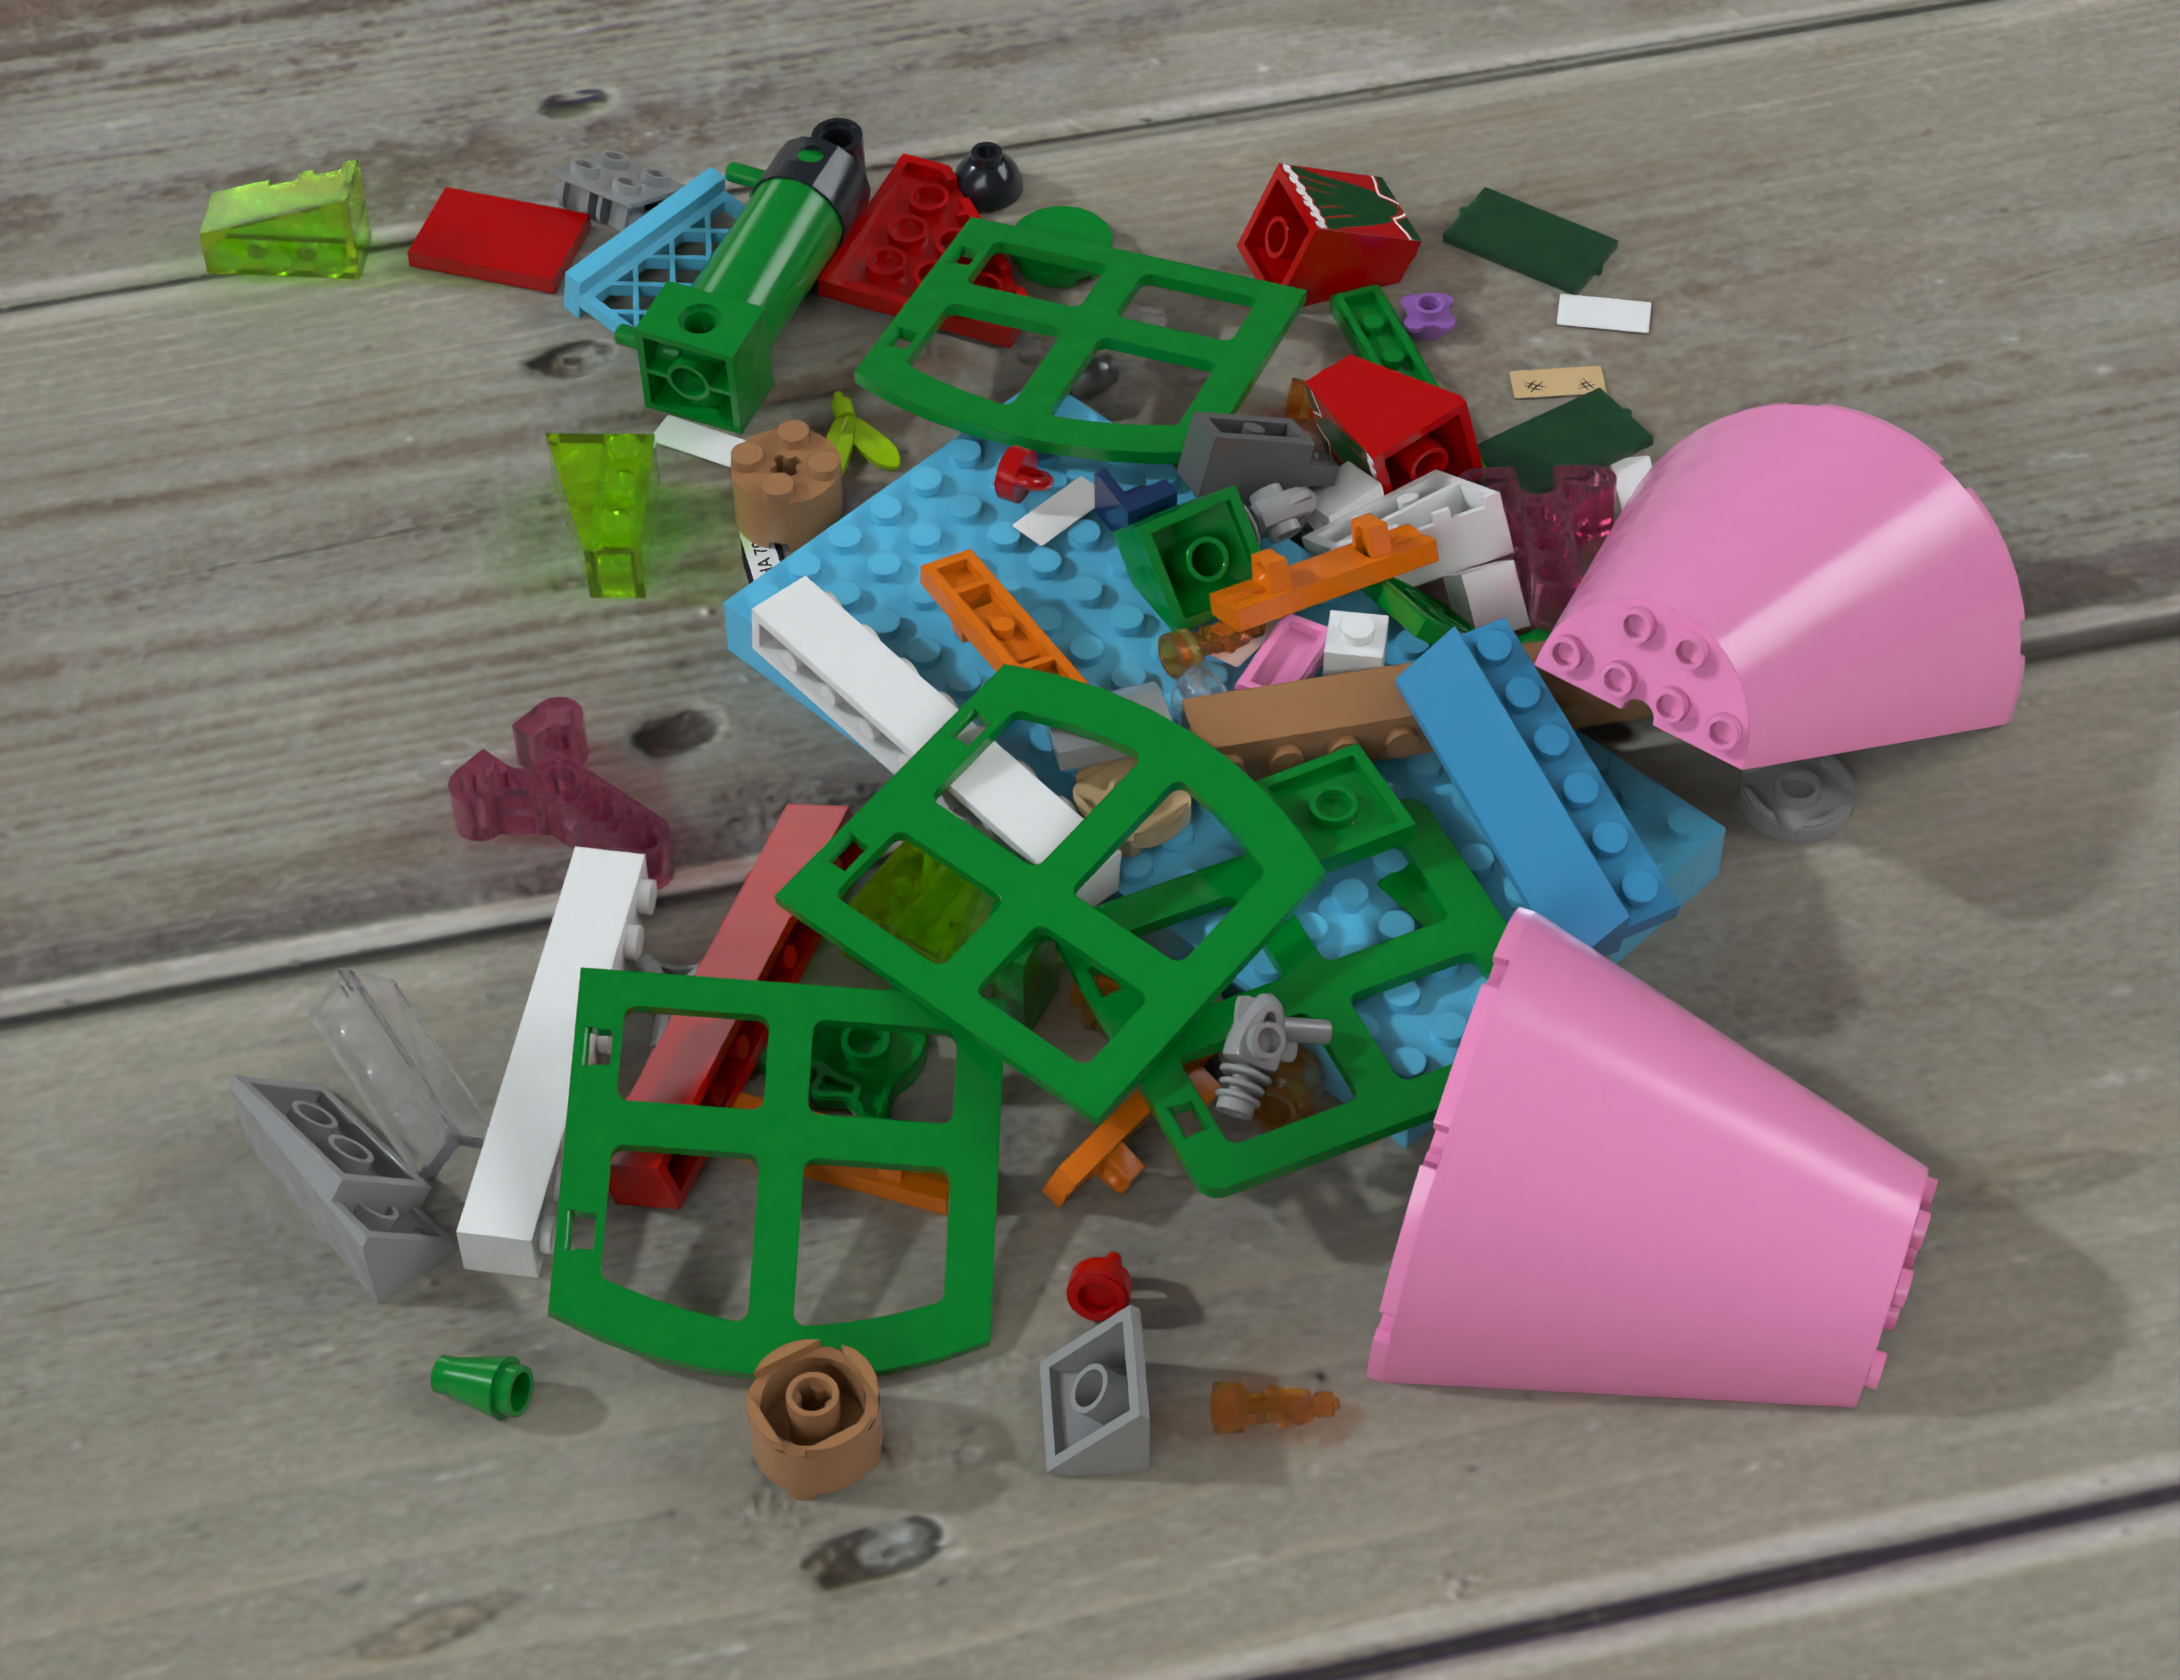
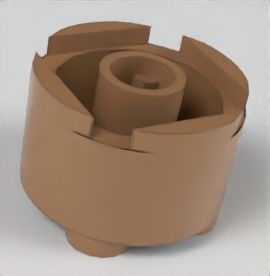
[731,420,844,551]
[746,1339,883,1500]

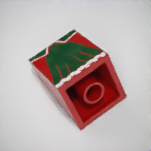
[1236,163,1422,307]
[1304,354,1485,495]

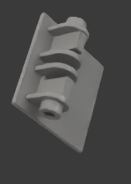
[548,150,685,231]

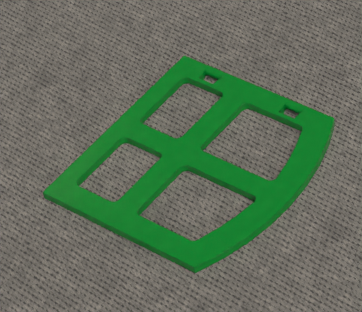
[854,217,1307,464]
[774,664,1326,1127]
[548,967,1006,1380]

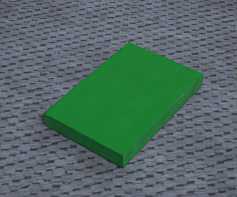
[1360,577,1476,646]

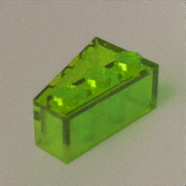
[199,159,372,280]
[545,433,660,598]

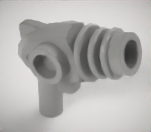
[1243,483,1317,546]
[1215,993,1332,1120]

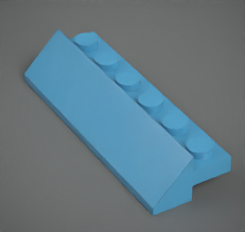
[1395,618,1680,957]

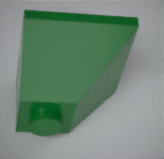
[1112,485,1261,635]

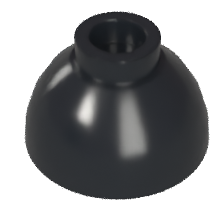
[955,142,1023,211]

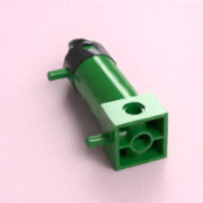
[614,118,871,435]

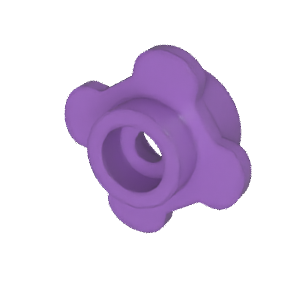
[1401,292,1456,341]

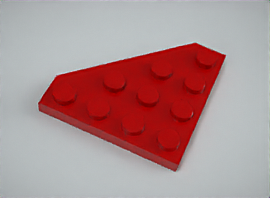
[817,153,1029,349]

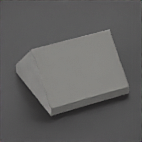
[1039,1304,1150,1477]

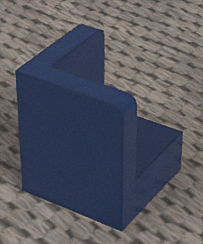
[1094,469,1177,532]

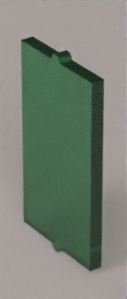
[1443,187,1618,295]
[1478,387,1654,506]

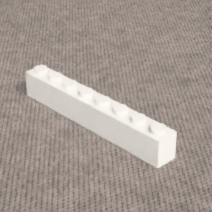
[751,575,1122,907]
[456,846,657,1278]

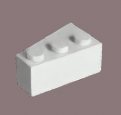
[1301,469,1515,587]

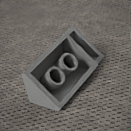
[229,1075,457,1304]

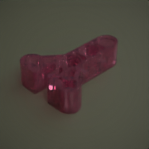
[1458,465,1617,631]
[448,697,675,890]

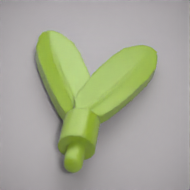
[826,391,901,476]

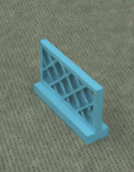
[564,167,745,351]

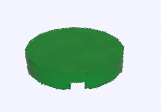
[1010,206,1113,288]

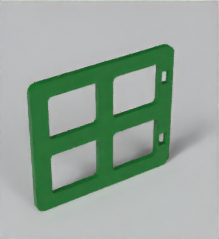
[1055,799,1507,1198]

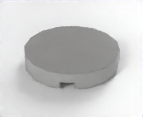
[1738,755,1856,844]

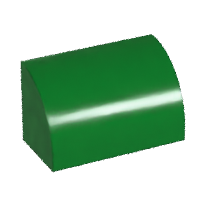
[989,901,1057,1031]

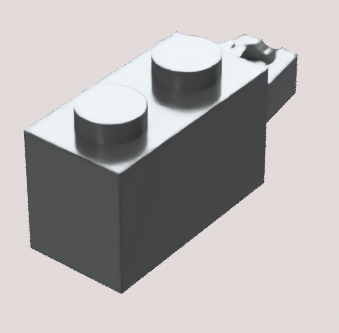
[1176,412,1339,503]

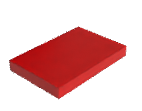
[407,187,591,294]

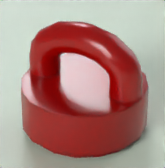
[994,445,1054,504]
[1066,1251,1133,1322]

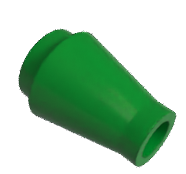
[431,1354,534,1421]

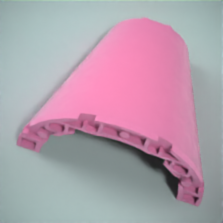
[1534,402,2025,770]
[1366,907,1938,1408]

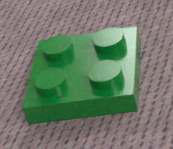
[1255,743,1416,874]

